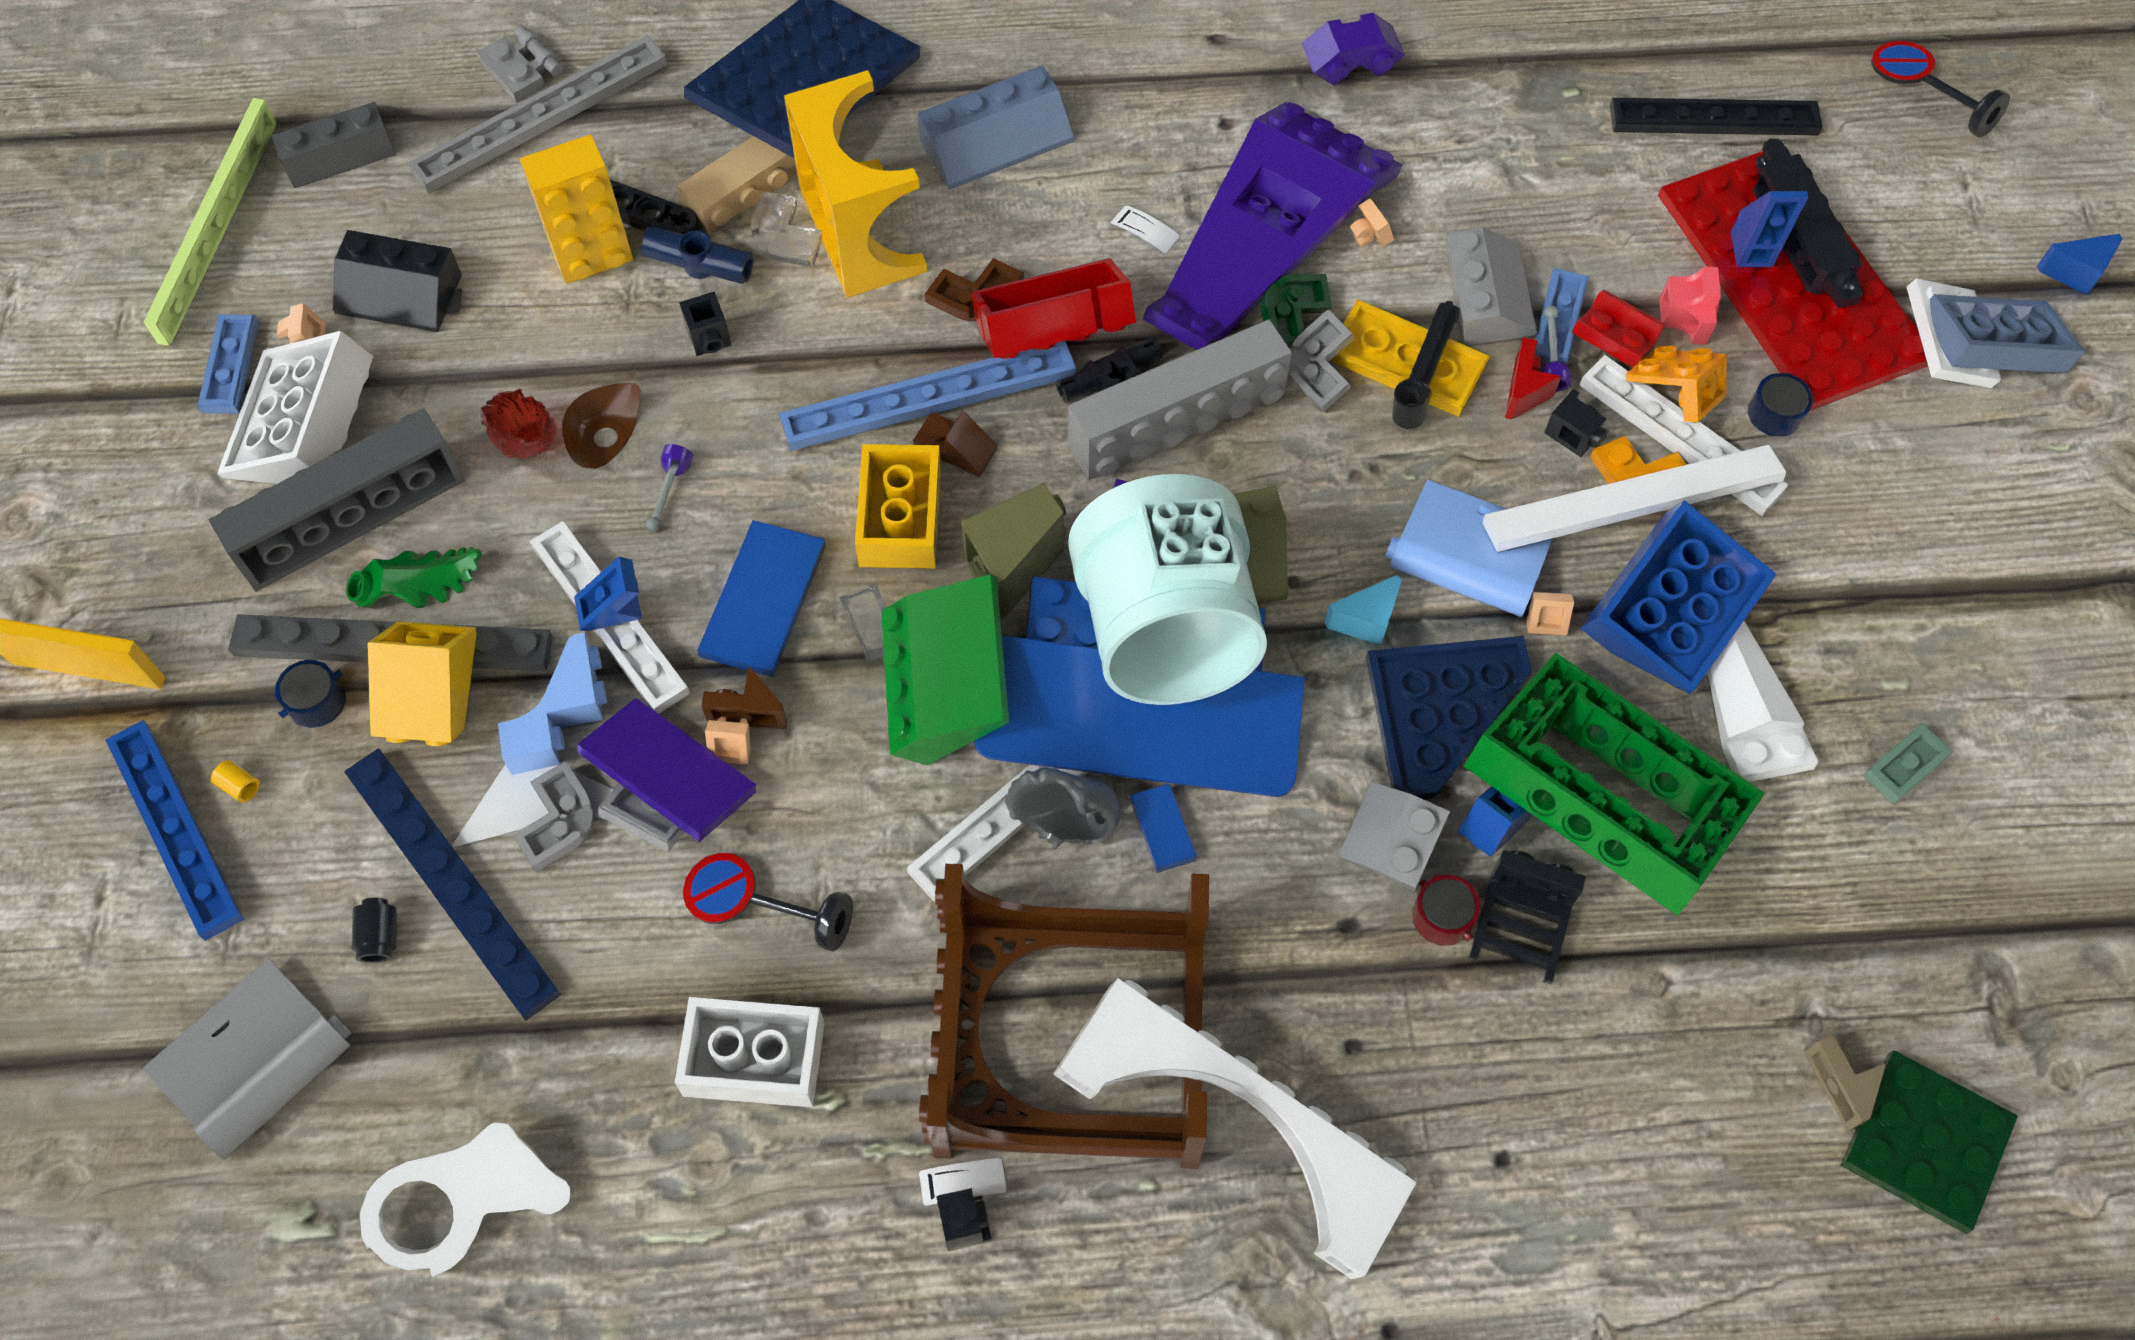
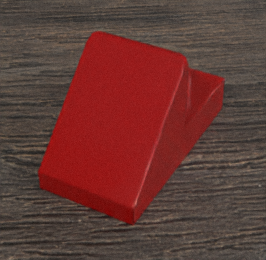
[1505,337,1561,419]

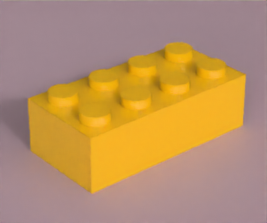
[519,134,633,284]

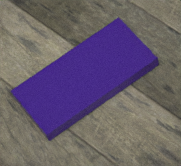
[578,698,756,842]

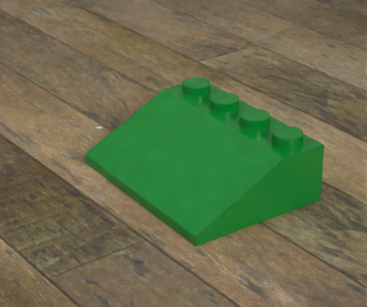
[881,574,1009,766]

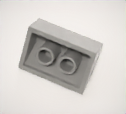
[1446,227,1537,346]

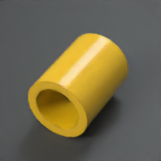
[211,760,260,803]

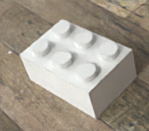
[675,997,825,1107]

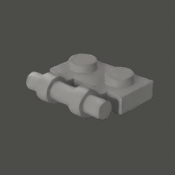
[477,25,563,103]

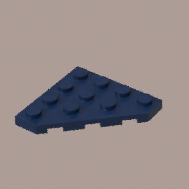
[1366,636,1532,800]

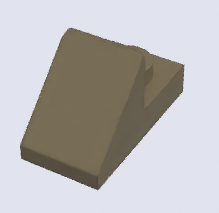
[1804,1034,1885,1132]

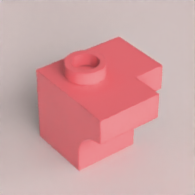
[1659,266,1721,345]

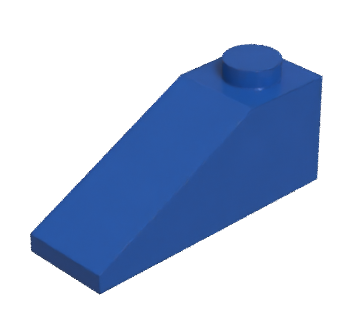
[1730,191,1808,267]
[1458,786,1532,857]

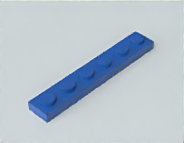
[105,720,245,941]

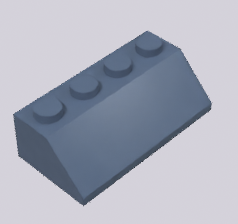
[918,65,1074,190]

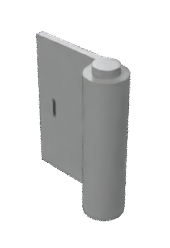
[142,958,352,1160]

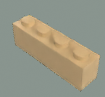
[677,136,797,234]

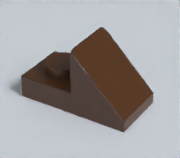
[913,411,997,477]
[701,667,787,729]

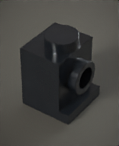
[1544,389,1609,457]
[936,1188,992,1252]

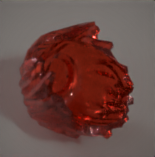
[481,389,557,459]

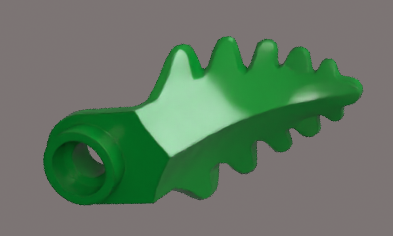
[346,547,482,608]

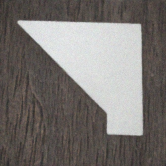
[452,764,614,848]

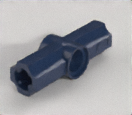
[641,226,754,284]

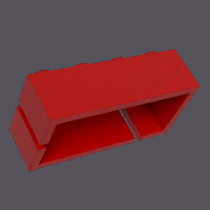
[971,258,1136,359]

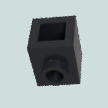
[679,291,732,356]

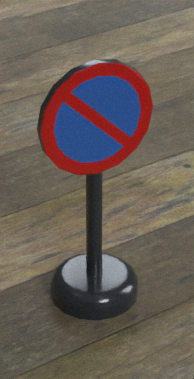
[1871,41,2010,137]
[682,853,853,952]

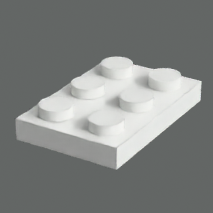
[1907,278,2001,388]

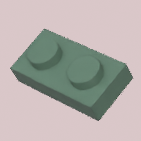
[1863,723,1954,805]

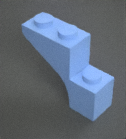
[498,632,608,775]

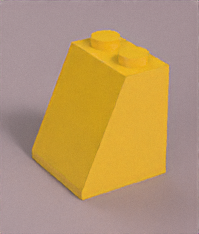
[368,621,477,746]

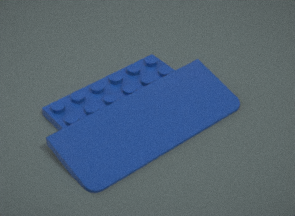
[974,576,1305,797]

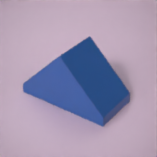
[2037,233,2122,295]

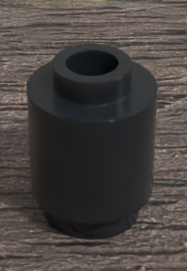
[351,897,397,963]

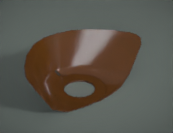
[562,383,641,469]

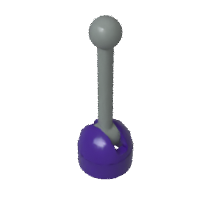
[1542,305,1571,392]
[646,444,694,532]

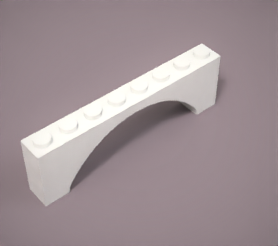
[1053,978,1417,1279]

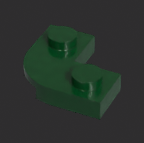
[1261,274,1332,348]

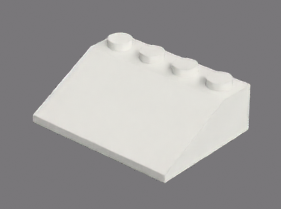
[217,331,373,484]

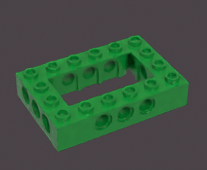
[1464,653,1765,916]

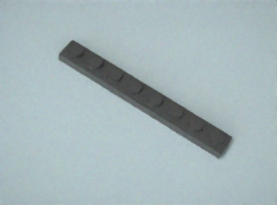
[228,614,553,672]

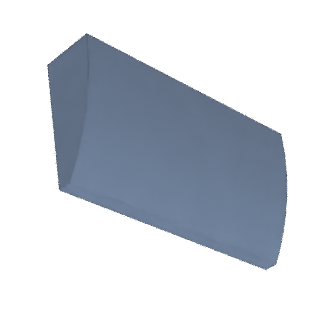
[1930,294,2085,373]

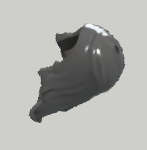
[1005,767,1121,849]

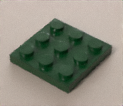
[1840,1050,2018,1234]

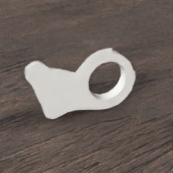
[360,1123,570,1278]

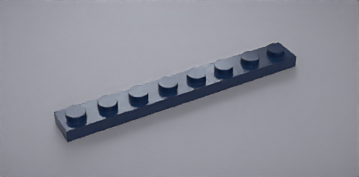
[344,748,561,1021]

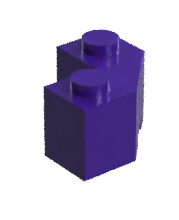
[1302,13,1405,86]

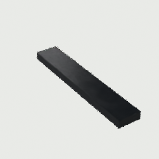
[1610,98,1823,136]

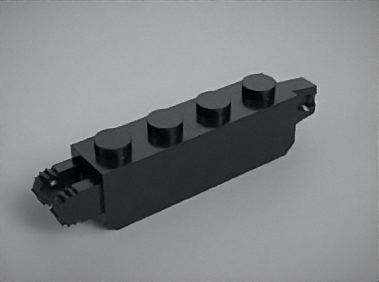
[1752,138,1863,308]

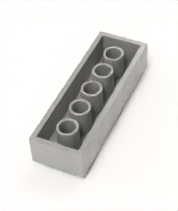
[1068,319,1292,481]

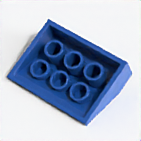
[1580,500,1777,694]

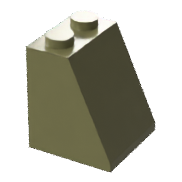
[961,483,1067,620]
[1233,486,1288,604]

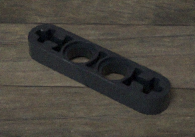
[610,179,699,234]

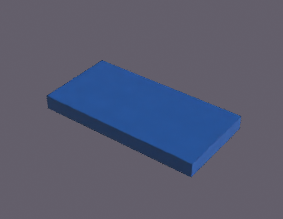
[697,520,826,677]

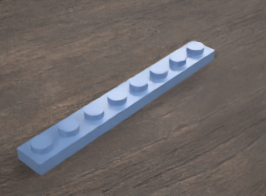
[779,341,1076,451]

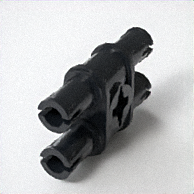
[1056,336,1163,403]

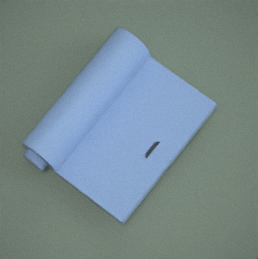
[1385,479,1553,617]

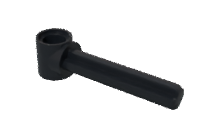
[1392,301,1459,429]

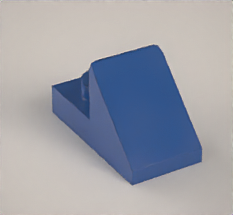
[574,557,642,632]

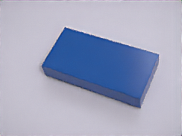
[1130,783,1196,873]

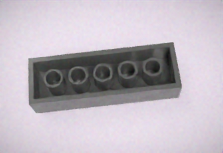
[208,408,465,592]

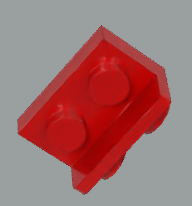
[1571,290,1665,368]

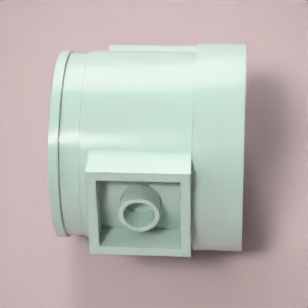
[1068,474,1267,705]

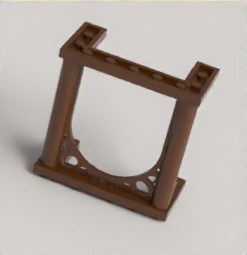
[919,864,1209,1169]

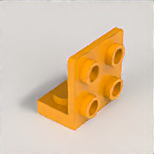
[1626,346,1727,423]

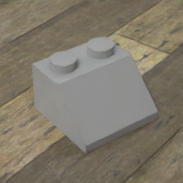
[1338,782,1450,891]

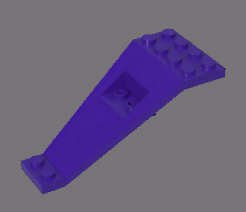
[1143,102,1403,350]

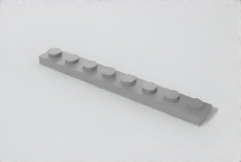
[408,35,668,194]

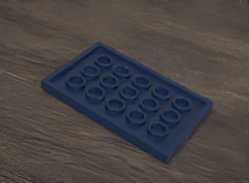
[684,0,921,159]

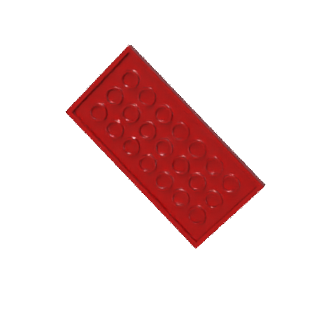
[1658,151,1928,412]

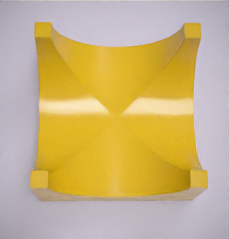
[784,70,927,298]

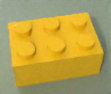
[855,444,941,569]

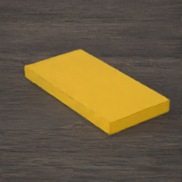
[1330,299,1490,417]
[0,618,166,690]

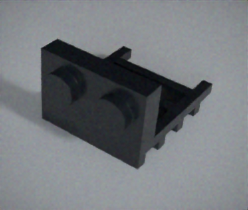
[1469,850,1586,984]

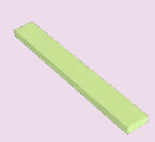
[143,98,277,346]

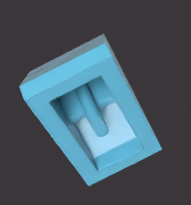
[1324,575,1401,645]

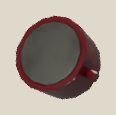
[1412,875,1480,946]

